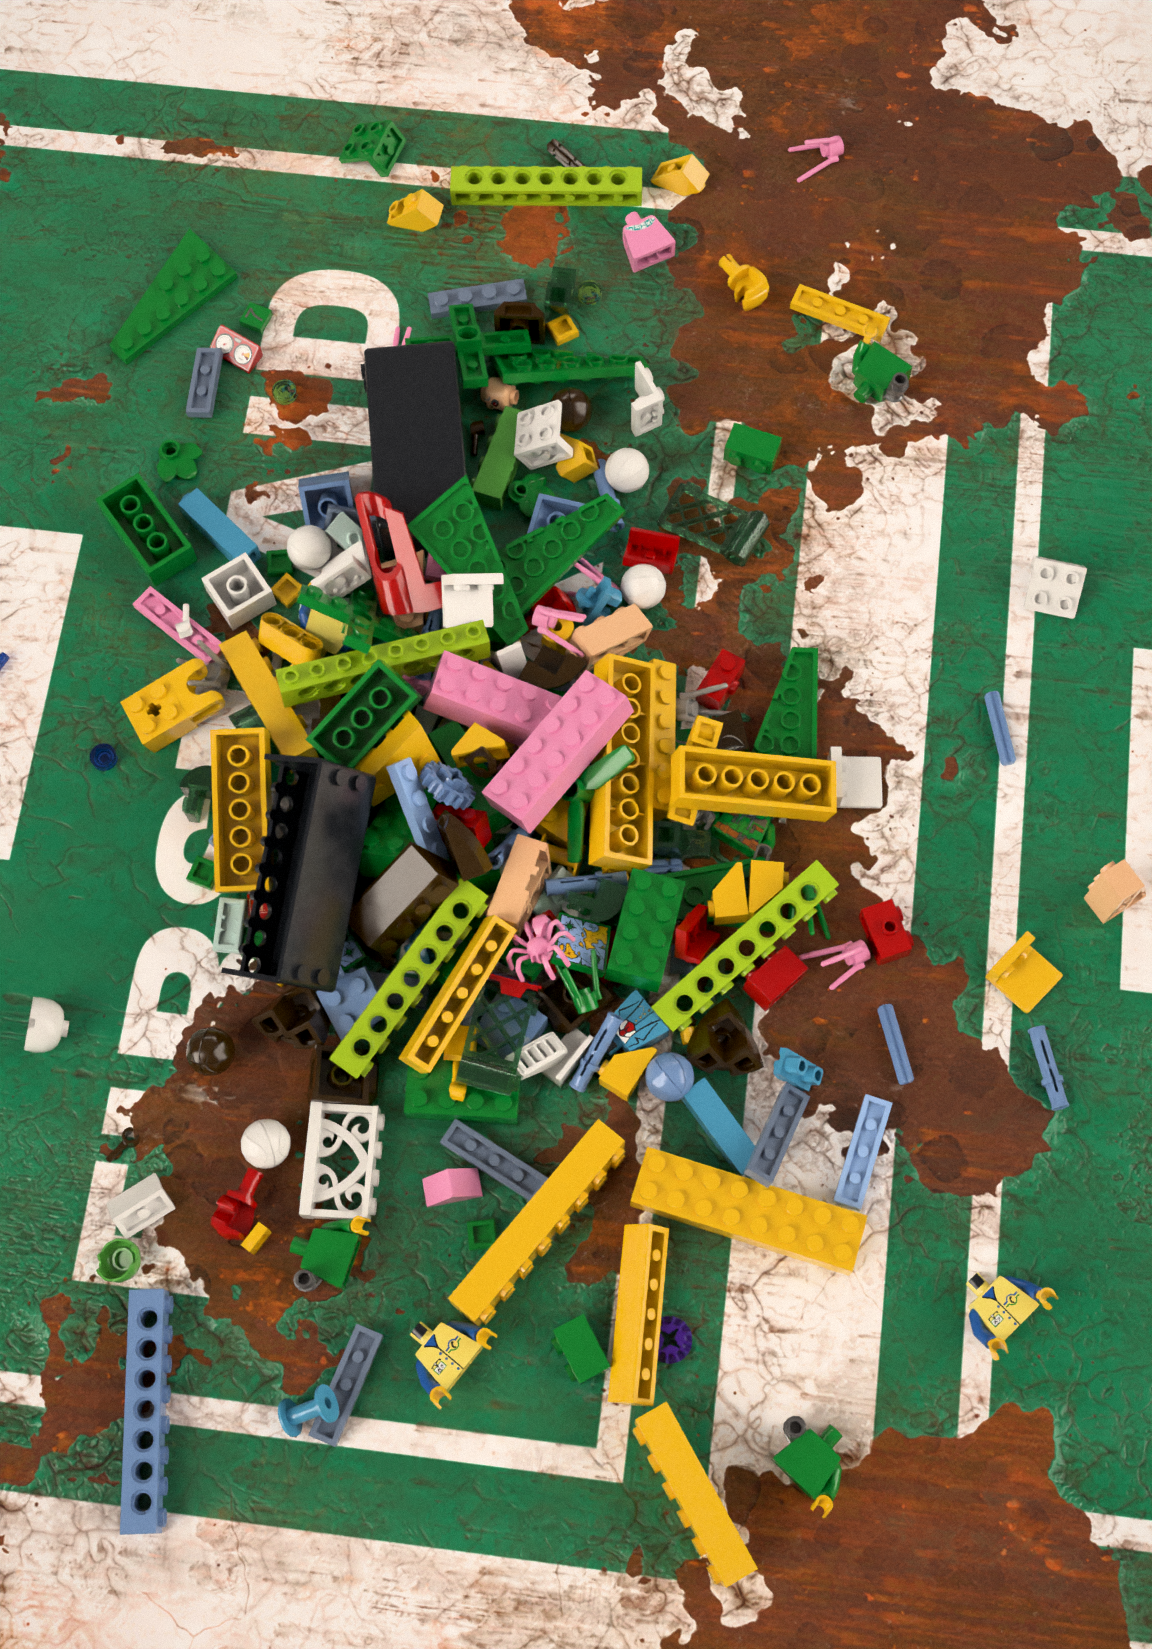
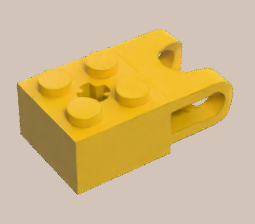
[120,658,225,753]

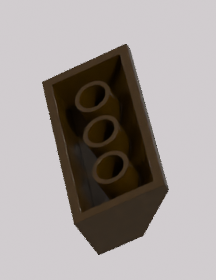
[348,841,459,957]

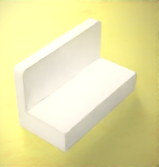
[541,1029,594,1088]
[106,1173,176,1239]

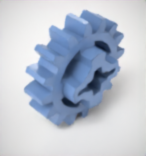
[419,760,476,810]

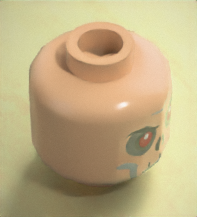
[481,377,519,411]

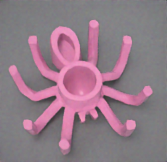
[506,914,576,982]

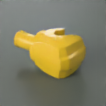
[719,254,769,311]

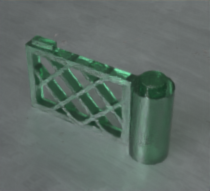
[656,481,770,567]
[455,980,540,1096]

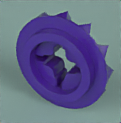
[658,1316,692,1364]

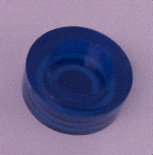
[90,743,118,771]

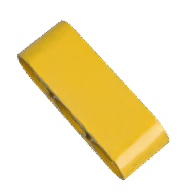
[258,612,323,665]

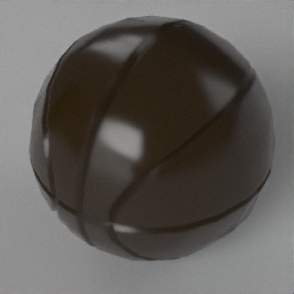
[550,387,592,432]
[186,1027,235,1076]

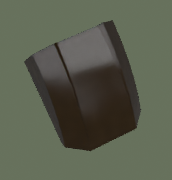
[494,301,546,345]
[437,810,493,881]
[534,967,615,1034]
[307,1044,379,1106]

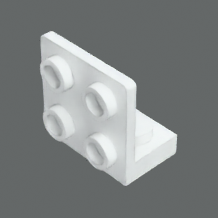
[631,361,665,437]
[514,400,573,470]
[311,541,372,598]
[1024,555,1087,619]
[441,573,503,628]
[827,747,883,808]

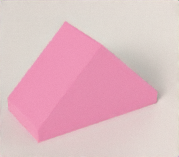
[422,1168,483,1208]

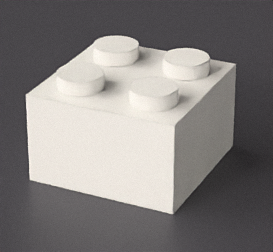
[201,552,277,630]

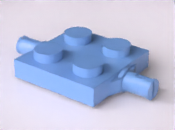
[316,965,383,1041]

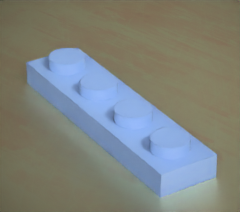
[386,757,450,860]
[833,1094,892,1211]

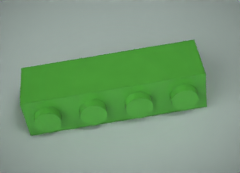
[470,406,522,511]

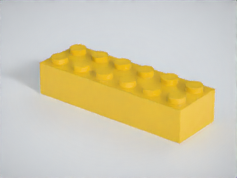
[210,727,274,893]
[670,745,837,822]
[632,1401,758,1588]

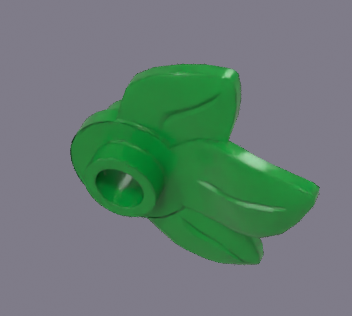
[157,440,203,483]
[507,473,556,518]

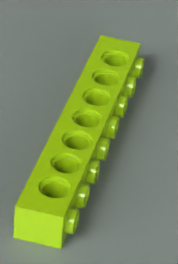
[450,166,642,206]
[275,619,491,708]
[651,860,839,1032]
[329,878,489,1079]

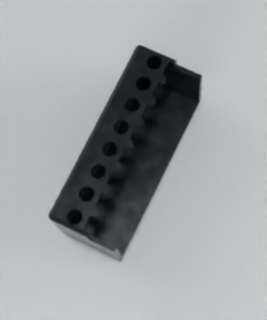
[361,341,467,561]
[221,754,376,993]

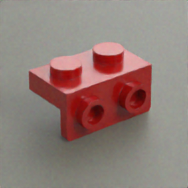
[622,527,680,575]
[672,904,720,964]

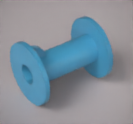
[278,1384,339,1437]

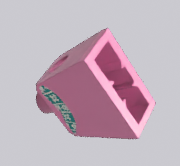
[623,212,676,273]

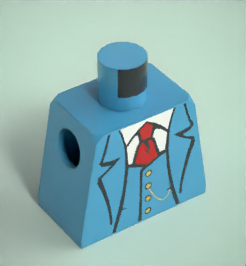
[606,990,669,1056]

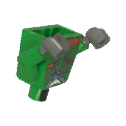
[696,810,776,861]

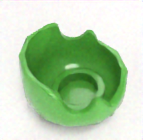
[96,1238,141,1283]

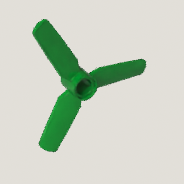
[562,745,635,863]

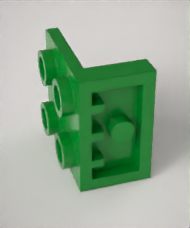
[339,120,407,177]

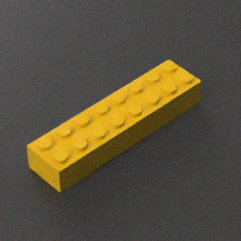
[589,653,655,873]
[448,1119,625,1326]
[630,1147,868,1276]

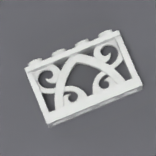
[299,1101,385,1220]

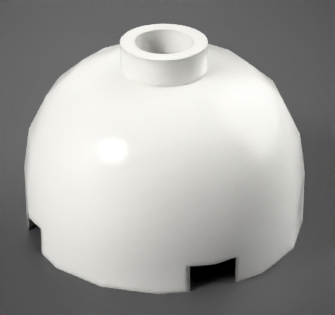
[24,997,69,1053]

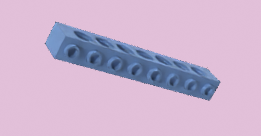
[120,1289,174,1535]

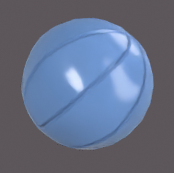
[645,1052,695,1102]

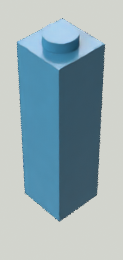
[178,488,261,564]
[681,1078,755,1179]

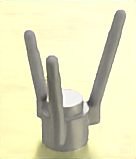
[176,640,230,690]
[676,683,732,723]

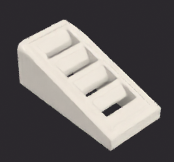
[504,1032,568,1080]

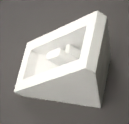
[491,641,527,679]

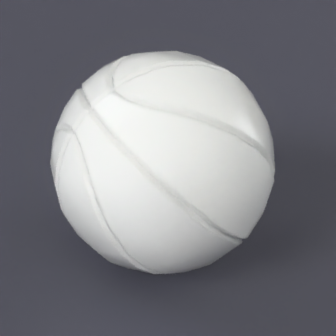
[605,448,649,493]
[287,525,332,570]
[620,564,666,609]
[241,1119,291,1169]

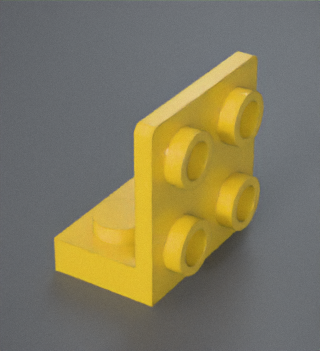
[985,931,1063,1014]

